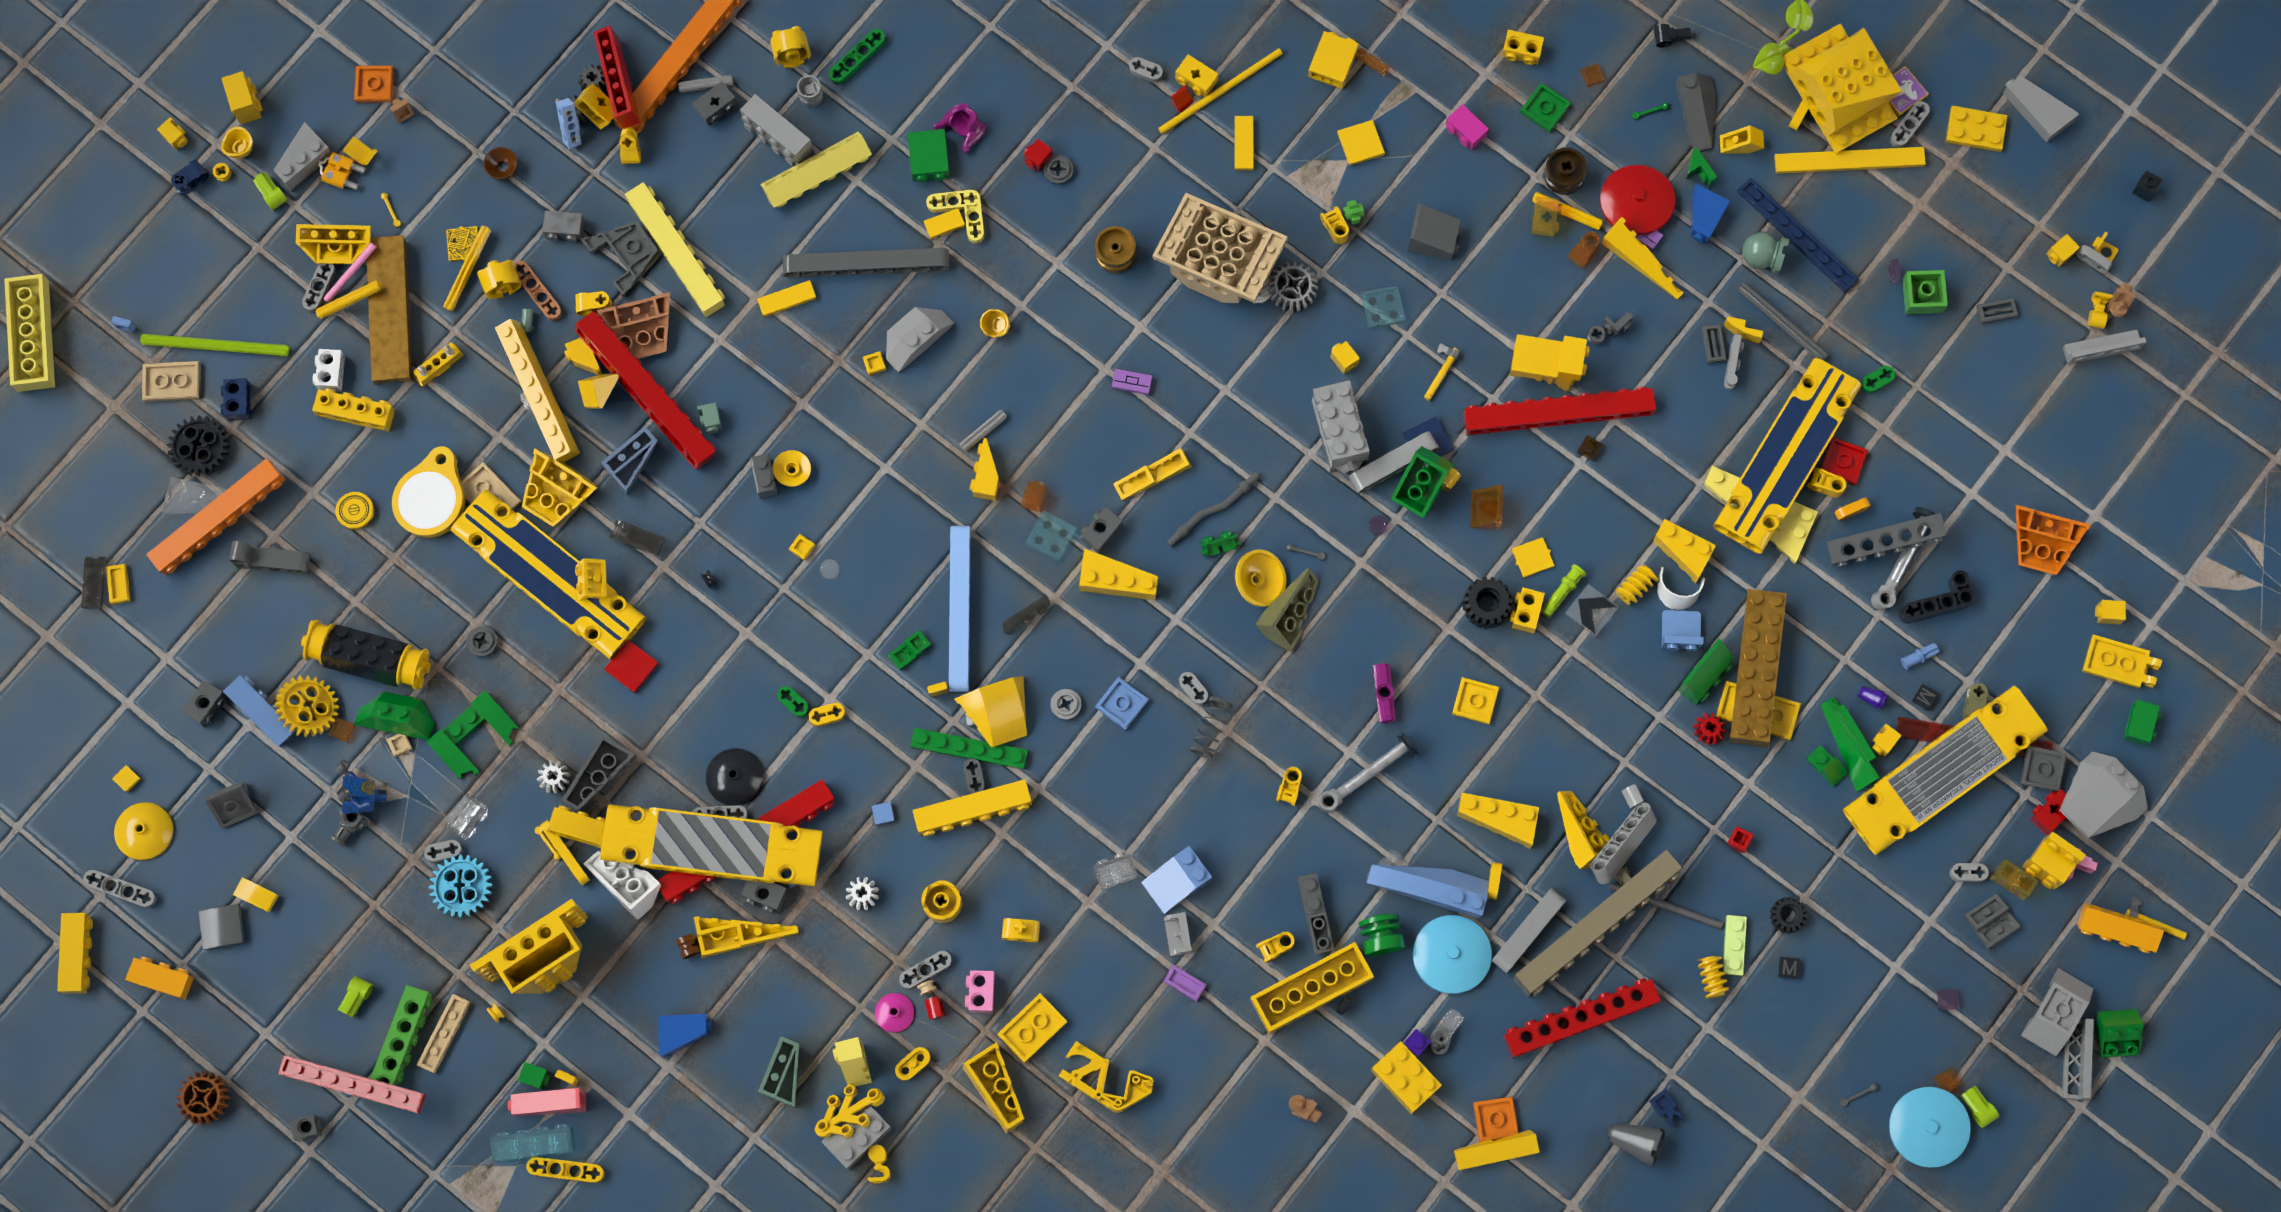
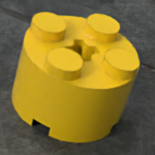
[770,26,811,68]
[477,260,521,299]
[921,881,962,923]

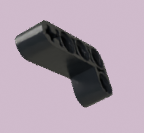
[1899,570,1975,624]

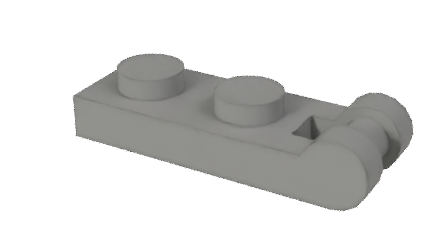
[1724,334,1744,390]

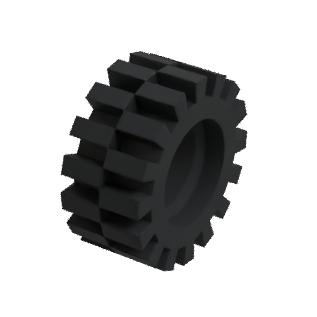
[1769,896,1807,934]

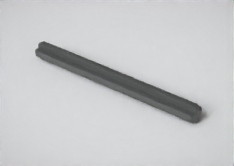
[1738,282,1828,361]

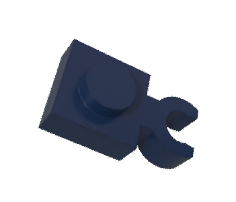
[1648,1089,1683,1126]

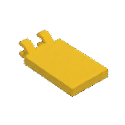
[2082,635,2162,688]

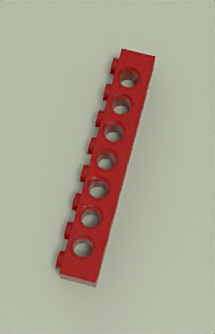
[1503,978,1661,1059]

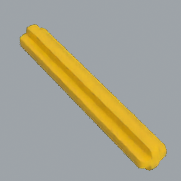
[1532,192,1603,230]
[316,280,382,319]

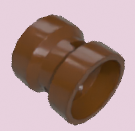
[676,934,700,959]

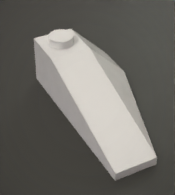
[584,851,661,920]

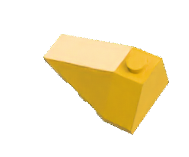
[1557,791,1610,869]

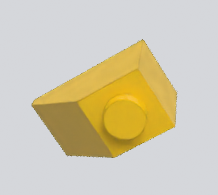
[1720,126,1764,154]
[564,338,602,375]

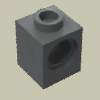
[290,1114,323,1142]

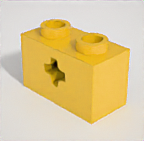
[1175,54,1219,97]
[574,83,614,129]

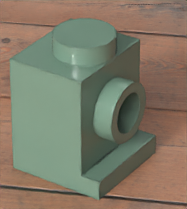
[697,402,722,434]

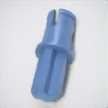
[1901,643,1939,670]

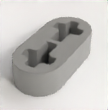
[1129,57,1163,83]
[2076,245,2112,274]
[1179,672,1208,706]
[424,840,463,863]
[1949,863,1989,882]

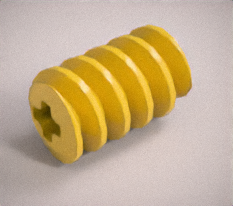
[1616,565,1658,605]
[1696,956,1729,999]

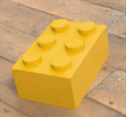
[1371,1041,1442,1115]

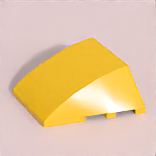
[522,448,598,527]
[954,676,1027,748]

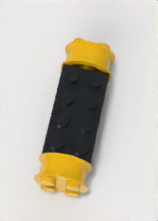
[301,619,431,690]

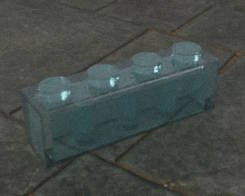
[490,1124,575,1163]

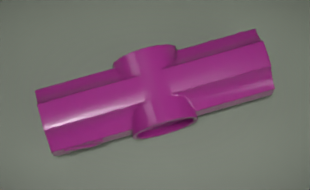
[1373,663,1396,724]

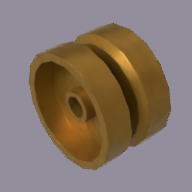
[1095,226,1136,274]

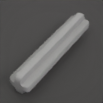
[678,75,733,93]
[960,410,1007,452]

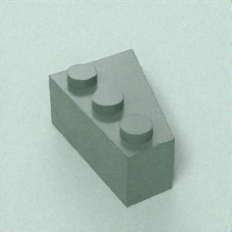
[757,1036,799,1108]

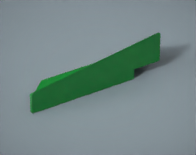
[1821,697,1880,791]

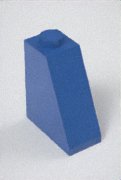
[1690,184,1730,244]
[658,1014,712,1058]

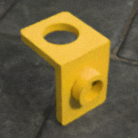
[343,137,378,166]
[2092,231,2118,262]

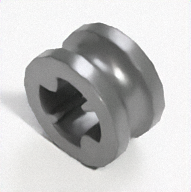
[1587,326,1605,345]

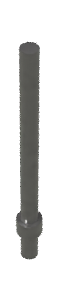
[1609,882,1723,930]

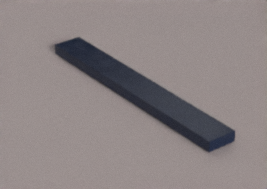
[1737,177,1859,293]

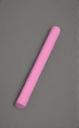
[323,242,377,303]

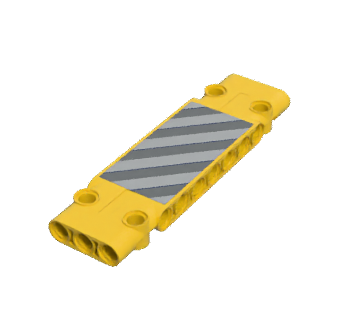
[600,804,823,887]

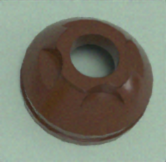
[483,147,518,181]

